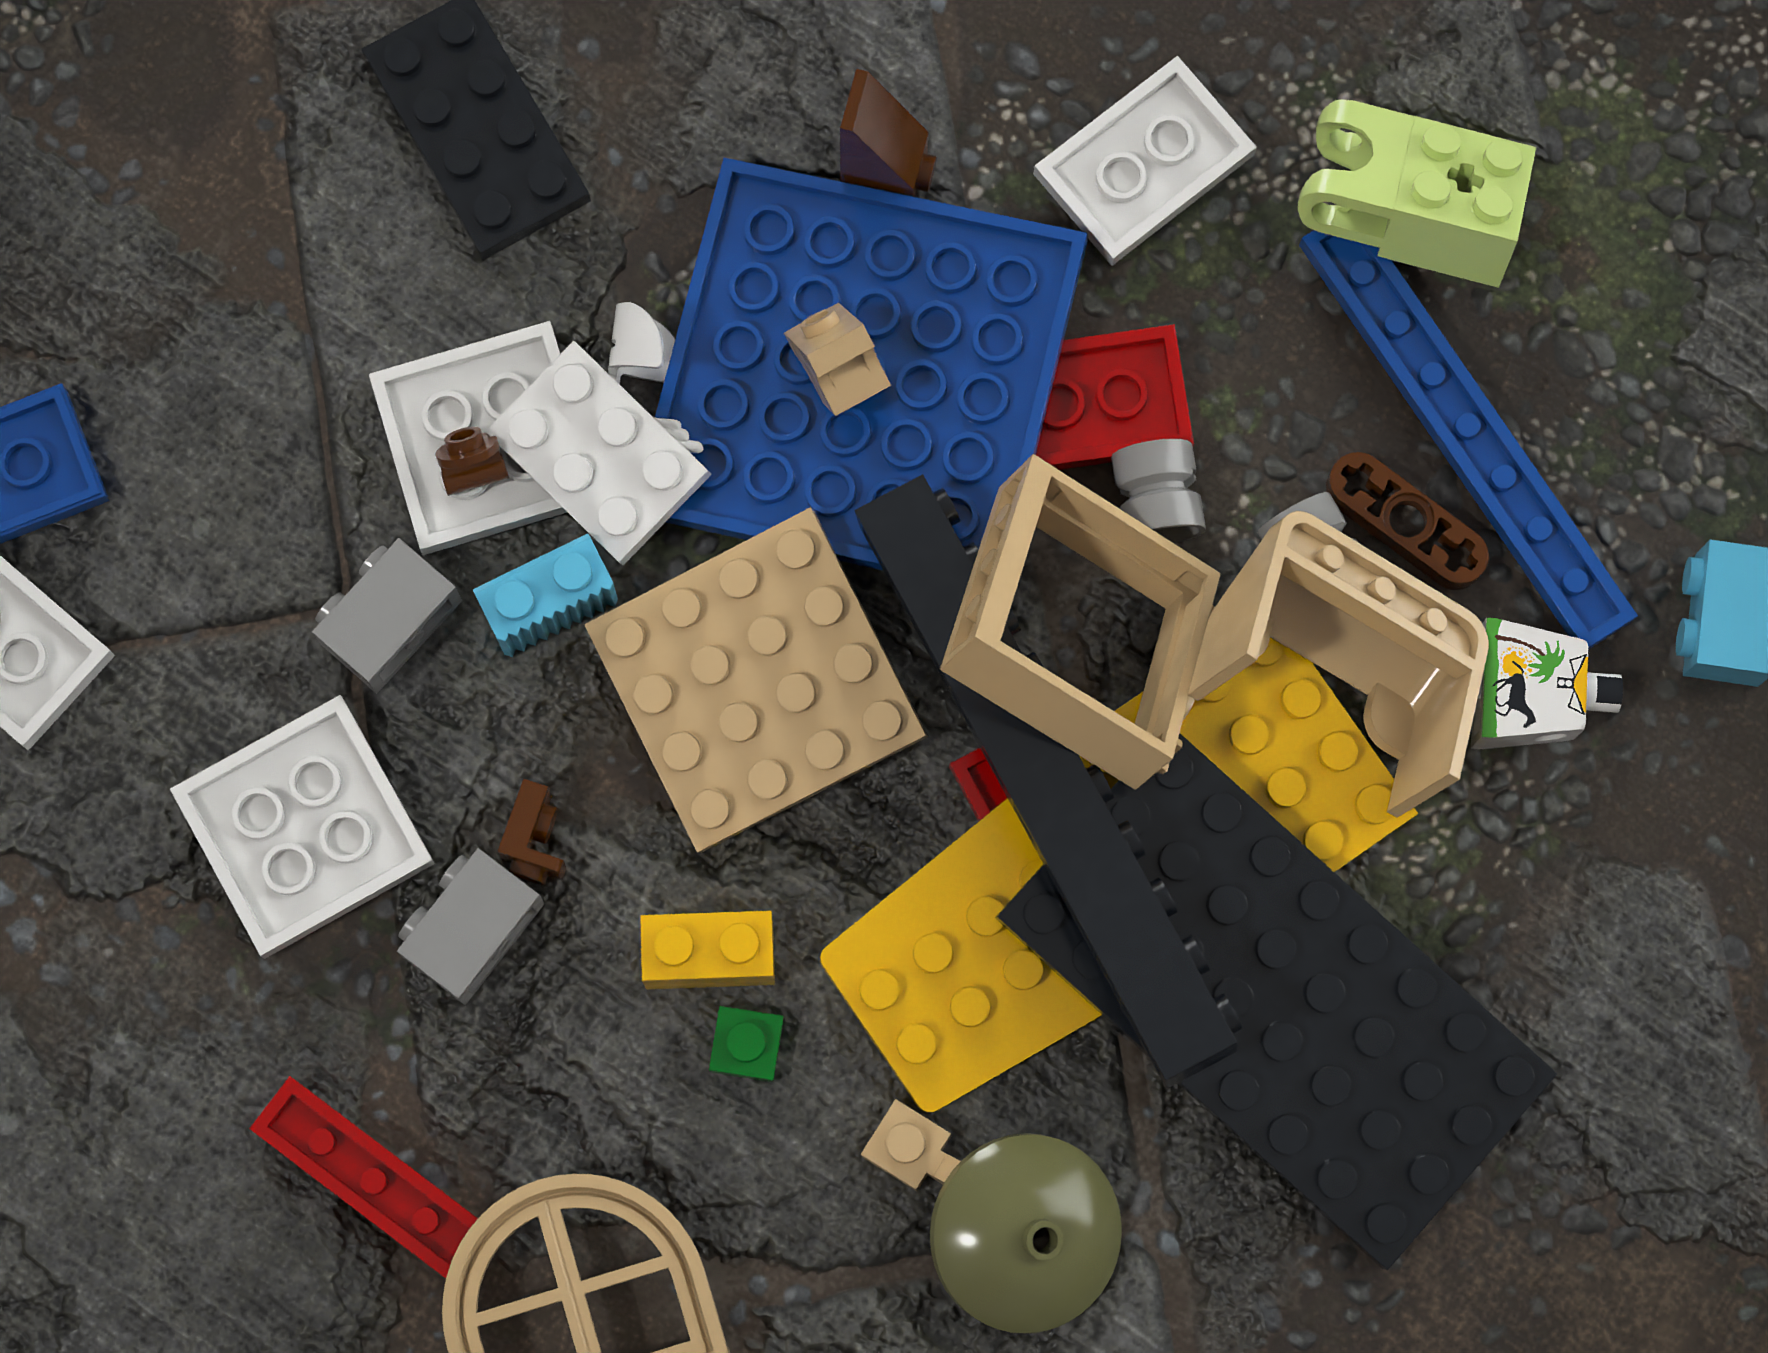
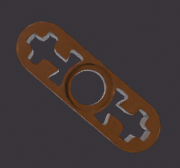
[1326,452,1489,590]

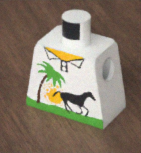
[1471,618,1623,749]

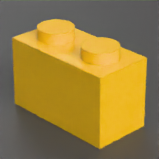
[640,911,775,990]

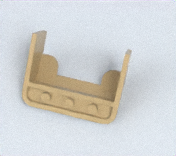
[1188,511,1489,818]

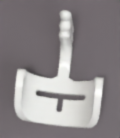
[608,302,703,453]

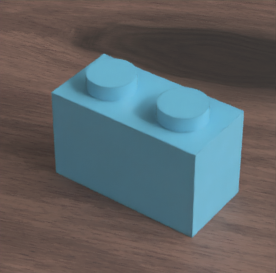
[1676,539,1768,687]

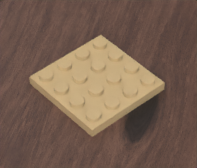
[584,507,928,853]

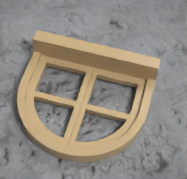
[442,1174,730,1353]

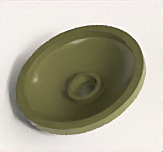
[930,1133,1122,1333]

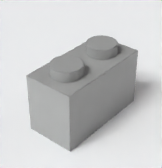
[312,538,462,694]
[397,848,545,1005]

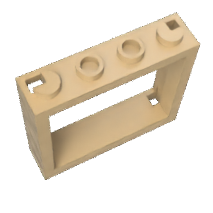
[940,454,1221,790]

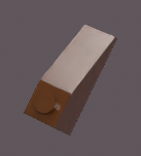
[840,69,937,197]

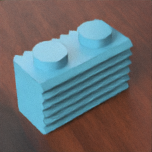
[473,533,618,657]

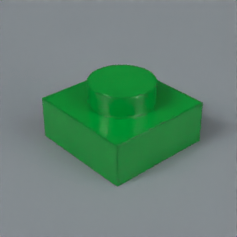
[709,1006,784,1082]

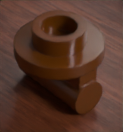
[435,427,509,496]

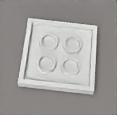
[369,321,568,555]
[170,695,435,959]

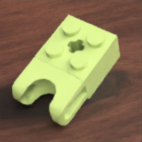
[1298,99,1536,288]

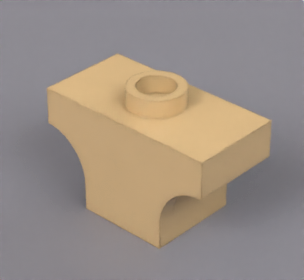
[784,303,891,416]

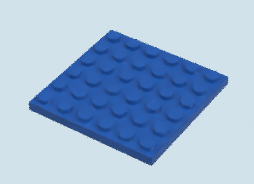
[655,158,1088,570]

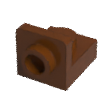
[497,779,566,885]

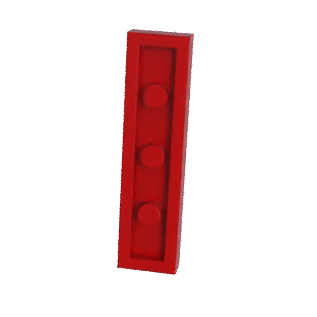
[249,1076,478,1278]

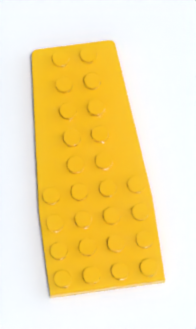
[820,637,1419,1113]

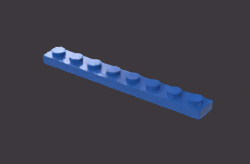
[1299,230,1638,650]

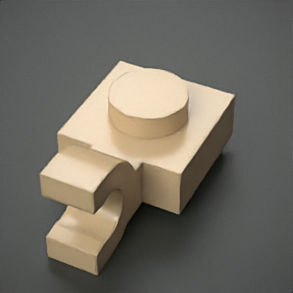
[861,1099,961,1191]

